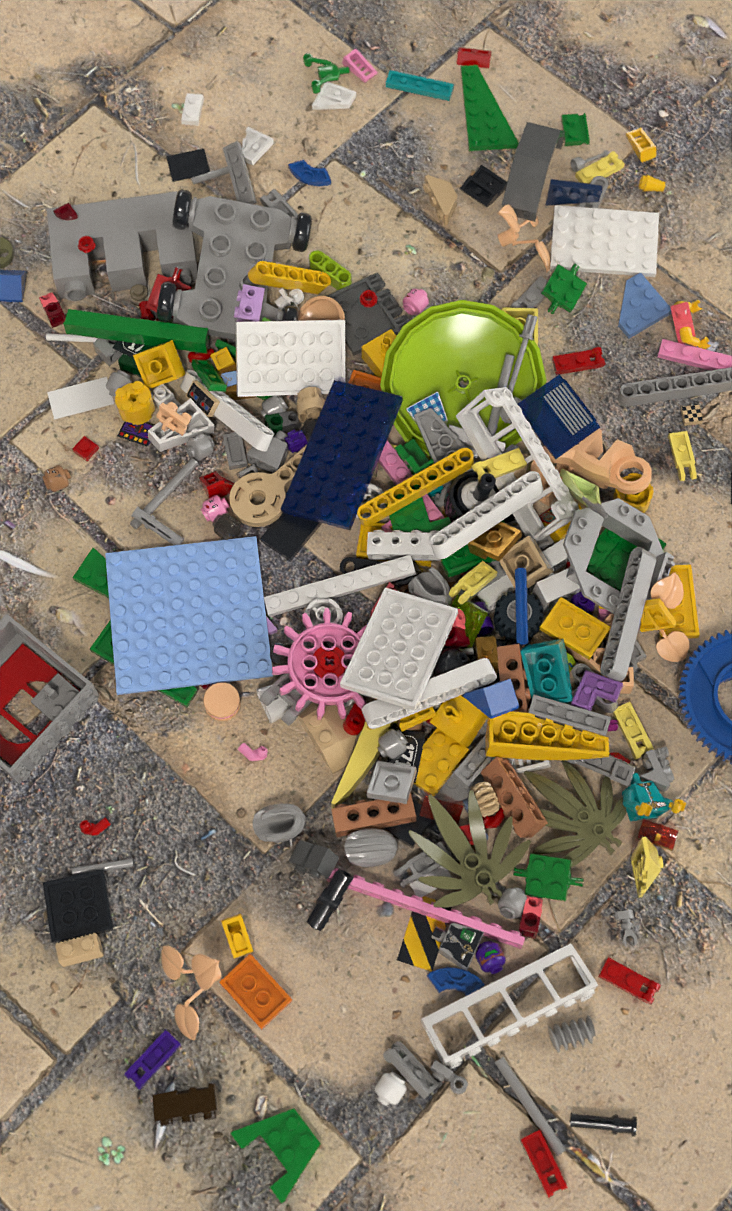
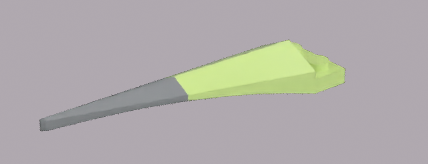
[560,469,608,519]

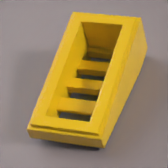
[626,128,656,162]

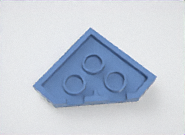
[618,273,672,339]

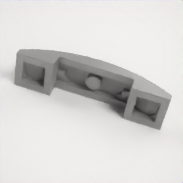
[565,755,636,786]

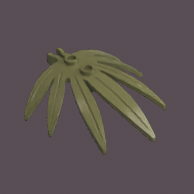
[522,760,627,868]
[409,790,531,908]

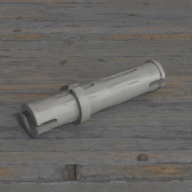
[131,507,185,545]

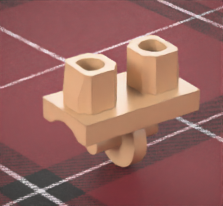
[156,401,192,436]

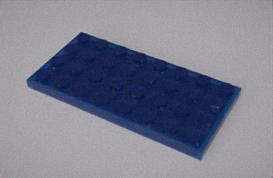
[280,380,403,530]

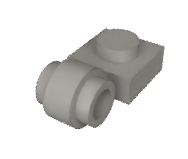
[430,1060,468,1094]

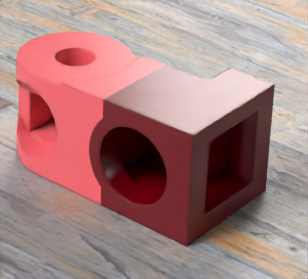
[39,292,66,328]
[444,609,470,649]
[518,896,543,939]

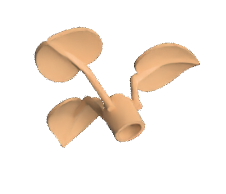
[498,204,551,273]
[603,572,689,662]
[161,945,221,1040]

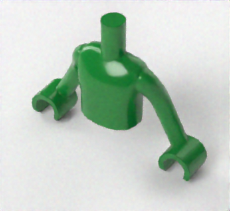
[303,53,349,94]

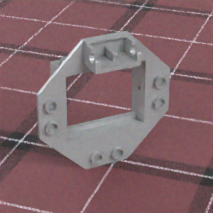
[563,498,675,614]

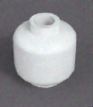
[375,1071,407,1106]

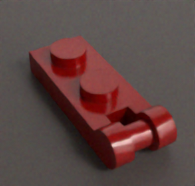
[552,347,606,375]
[598,957,661,1005]
[520,1130,568,1198]

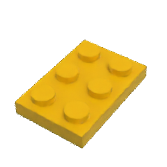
[539,597,611,660]
[413,728,469,797]

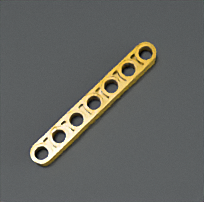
[357,448,474,526]

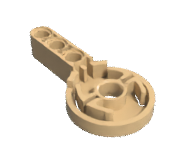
[229,443,320,527]

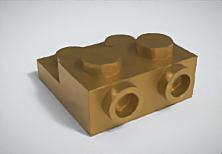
[468,522,522,561]

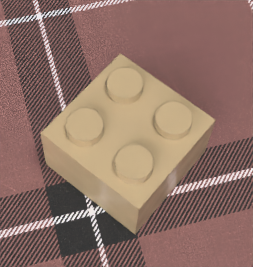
[499,536,554,588]

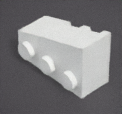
[148,398,214,452]

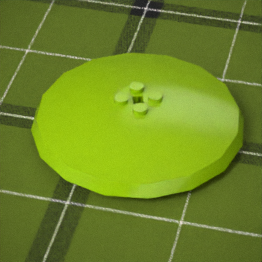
[380,300,547,463]

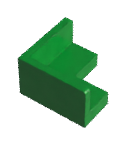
[395,439,435,476]

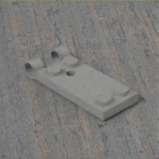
[259,641,351,726]

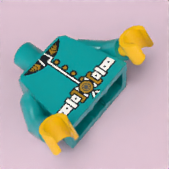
[622,773,686,821]

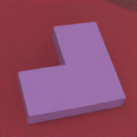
[571,670,623,711]

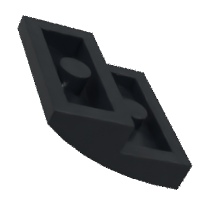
[460,164,507,208]

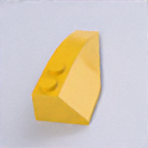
[485,711,609,760]

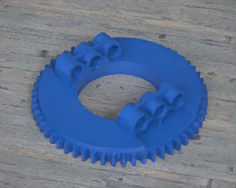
[678,630,732,765]

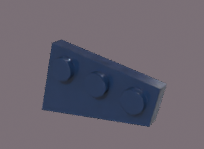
[545,179,603,206]

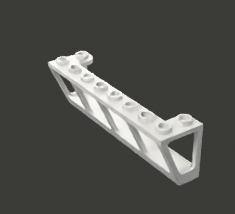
[456,387,579,541]
[421,943,598,1069]

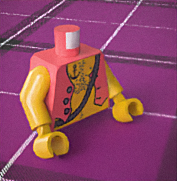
[670,300,711,349]

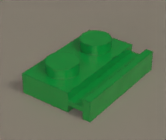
[561,113,590,146]

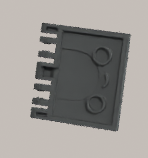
[327,273,409,356]

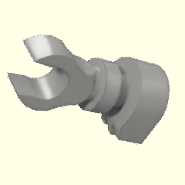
[654,747,674,783]
[614,910,637,947]

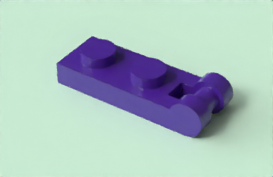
[124,1030,181,1090]

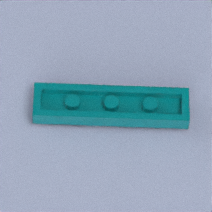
[385,70,454,101]

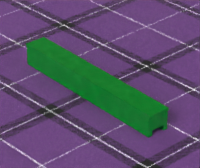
[63,309,210,354]

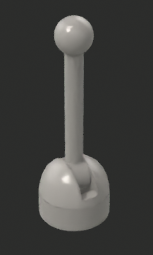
[570,150,609,172]

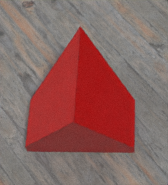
[199,471,241,499]

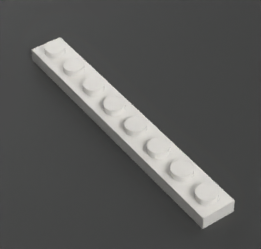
[264,555,416,617]

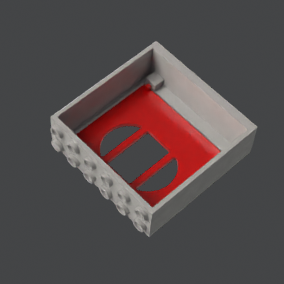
[0,614,100,784]

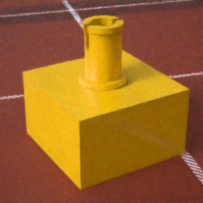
[361,329,396,378]
[430,695,488,748]

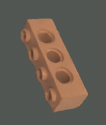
[497,644,531,713]
[480,757,548,838]
[331,793,416,838]

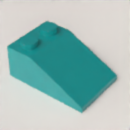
[520,639,573,703]

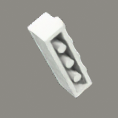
[367,530,441,561]

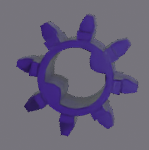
[284,430,308,453]

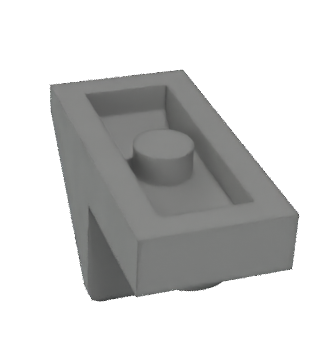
[639,749,670,792]

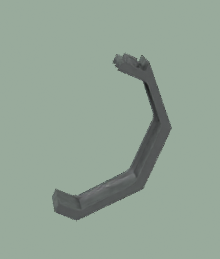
[502,122,565,222]

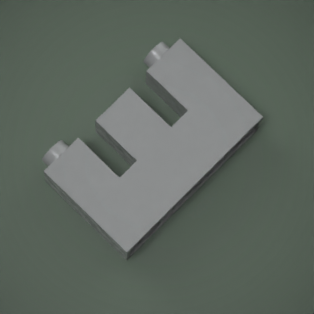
[47,191,198,301]

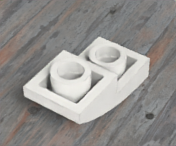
[151,384,181,408]

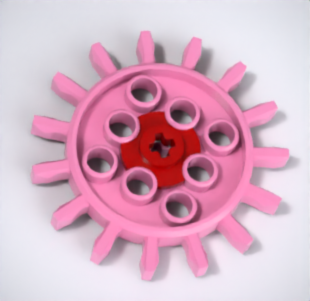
[272,608,368,720]

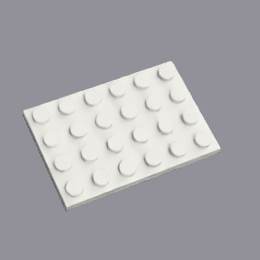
[550,205,659,277]
[235,320,345,397]
[340,587,458,711]

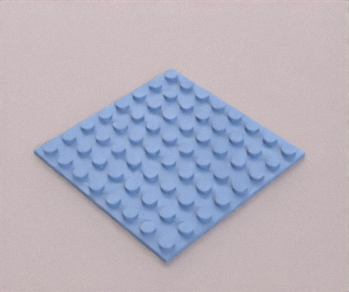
[105,536,273,695]

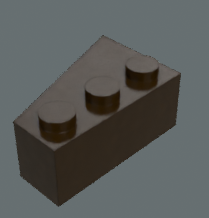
[152,1083,221,1127]

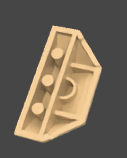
[297,702,357,774]

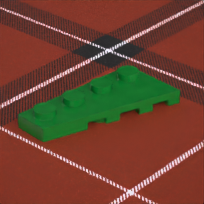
[441,520,516,578]
[73,548,109,598]

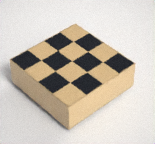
[680,405,703,426]

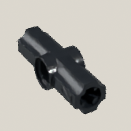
[306,869,354,931]

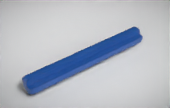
[515,568,528,645]

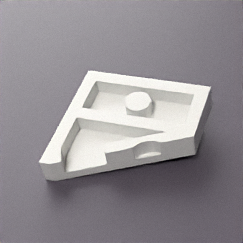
[312,82,356,110]
[242,127,274,165]

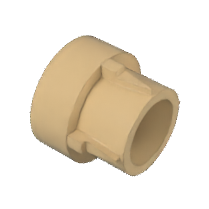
[297,387,329,424]

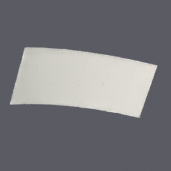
[410,866,452,898]

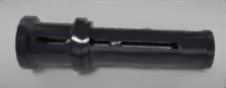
[570,1113,637,1137]

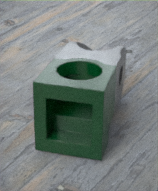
[264,411,301,437]

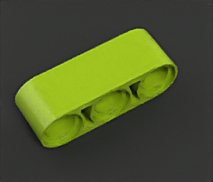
[309,250,352,290]

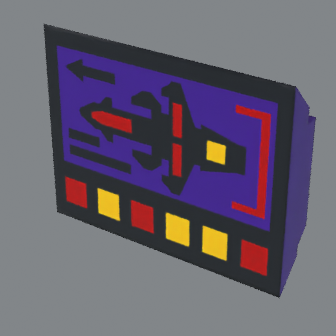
[117,421,155,447]

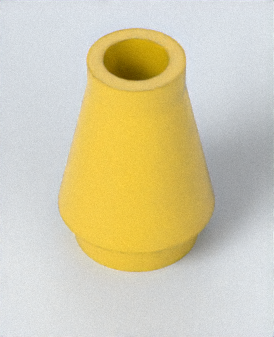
[639,174,666,192]

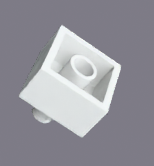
[531,568,580,613]

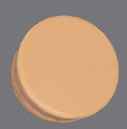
[203,682,241,721]

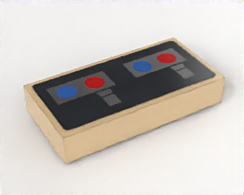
[186,381,220,417]

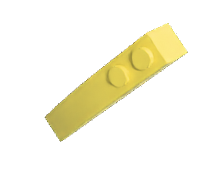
[331,699,397,809]

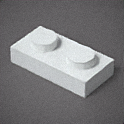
[181,93,204,126]

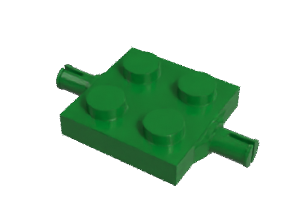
[541,264,587,314]
[513,853,584,901]

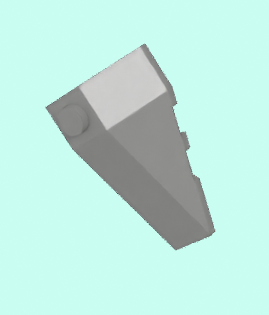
[414,408,475,487]

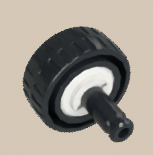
[444,470,499,523]

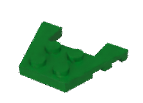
[385,475,451,533]
[230,1108,321,1204]

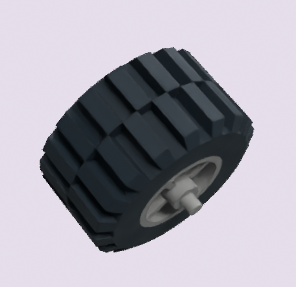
[494,591,544,643]

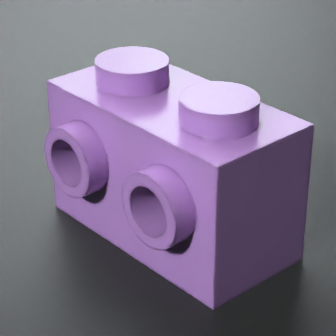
[234,284,265,322]

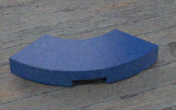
[288,160,331,186]
[427,967,485,996]

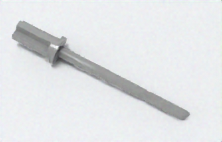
[508,314,538,393]

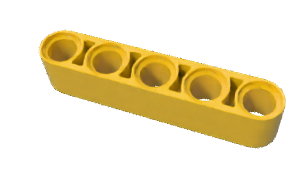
[248,261,331,294]

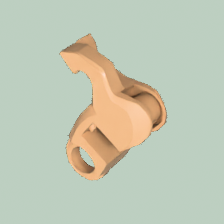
[530,417,652,506]

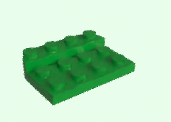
[586,528,667,591]

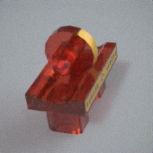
[637,819,678,851]

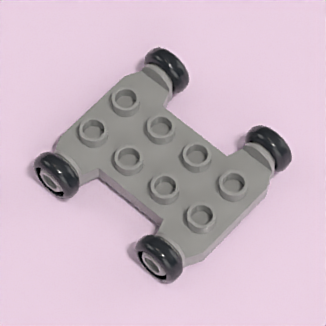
[156,189,312,340]

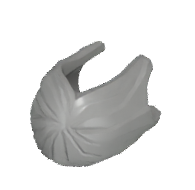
[408,567,452,606]
[252,803,306,843]
[344,829,398,868]

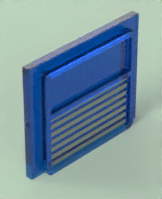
[517,374,600,460]

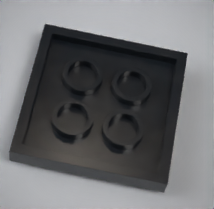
[42,869,114,944]

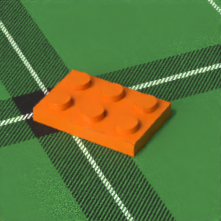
[219,953,293,1030]

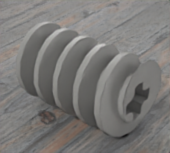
[548,1016,595,1053]

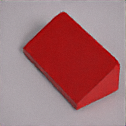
[457,47,492,68]

